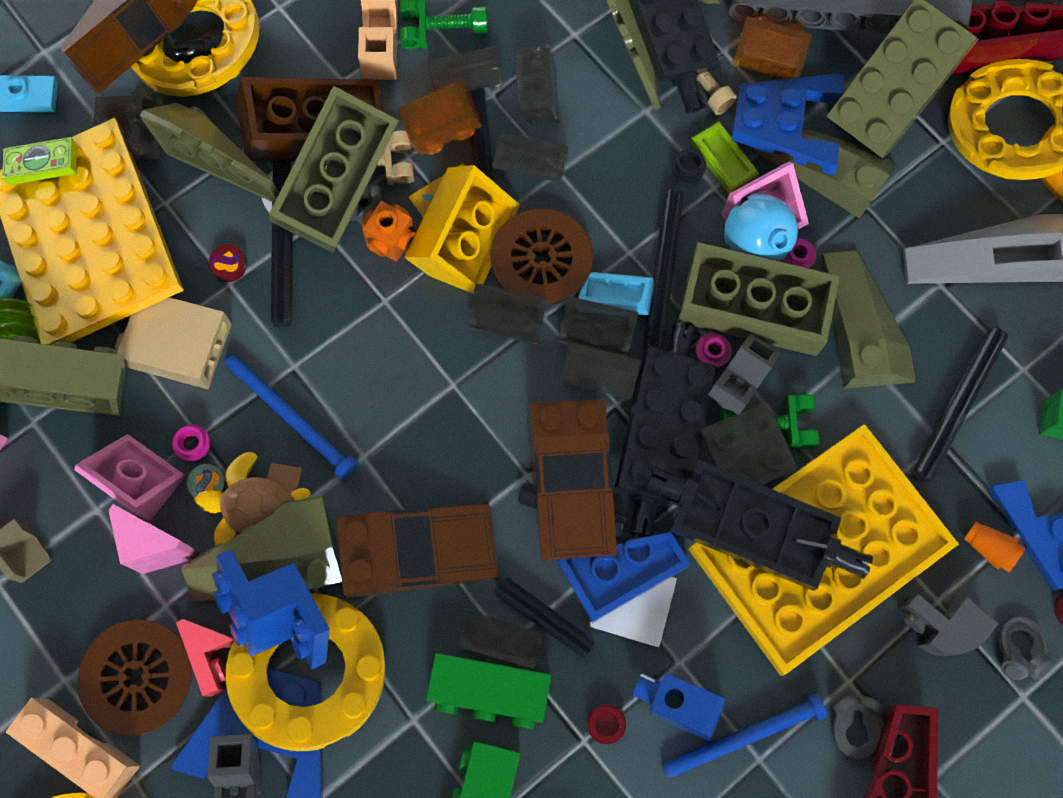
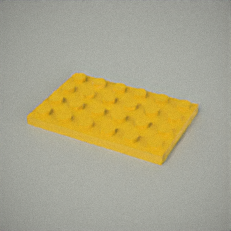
[0,118,184,346]
[688,424,959,676]

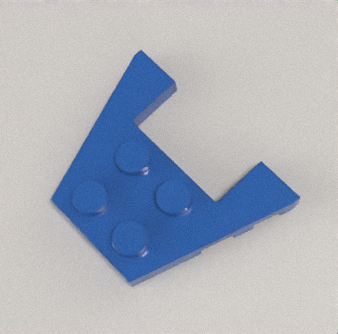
[732,73,845,175]
[987,480,1063,591]
[171,668,323,798]

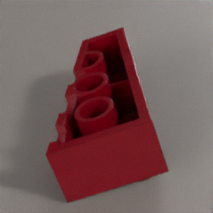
[952,0,1063,74]
[863,704,939,798]

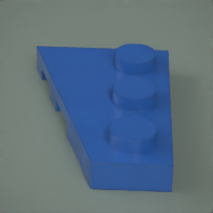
[556,532,691,624]

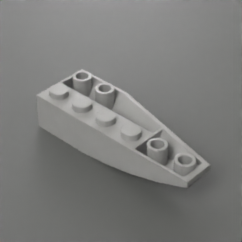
[903,214,1063,284]

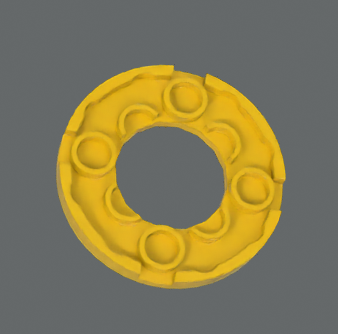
[131,0,260,97]
[948,59,1063,180]
[225,593,385,751]

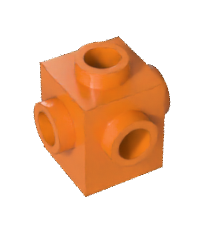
[362,201,416,262]

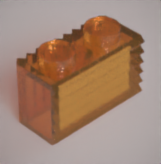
[732,16,812,80]
[399,80,482,155]

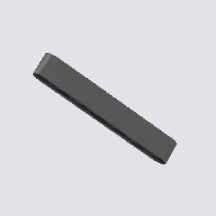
[729,0,973,34]

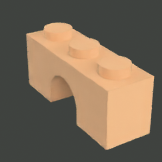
[358,0,398,80]
[6,697,140,798]

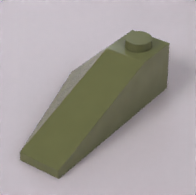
[605,0,661,110]
[139,103,279,203]
[746,128,897,219]
[821,250,916,389]
[181,494,342,602]

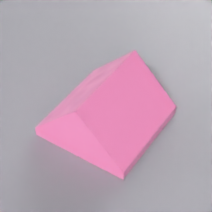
[721,161,809,230]
[74,434,185,522]
[108,504,199,574]

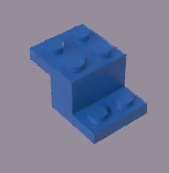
[212,549,330,670]

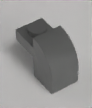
[708,333,781,415]
[898,594,999,656]
[207,734,261,798]

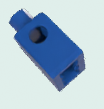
[633,674,725,742]

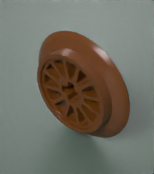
[490,208,593,304]
[77,620,192,736]

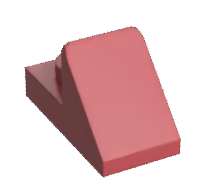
[176,619,234,697]

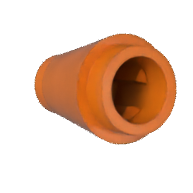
[964,521,1026,573]

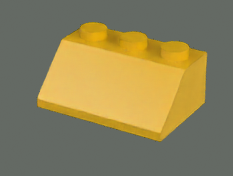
[404,165,520,294]

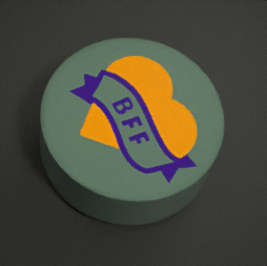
[187,464,227,498]

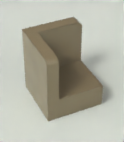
[0,519,52,583]

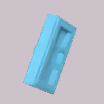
[0,75,59,112]
[577,272,654,315]

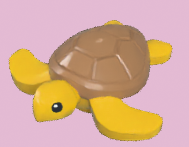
[194,452,311,545]

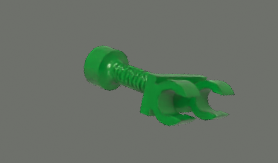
[399,0,488,50]
[719,394,820,449]

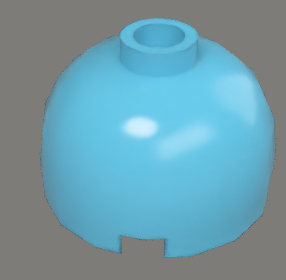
[724,193,798,261]

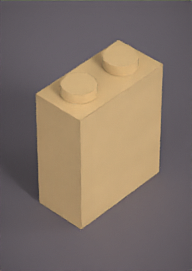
[115,297,232,389]

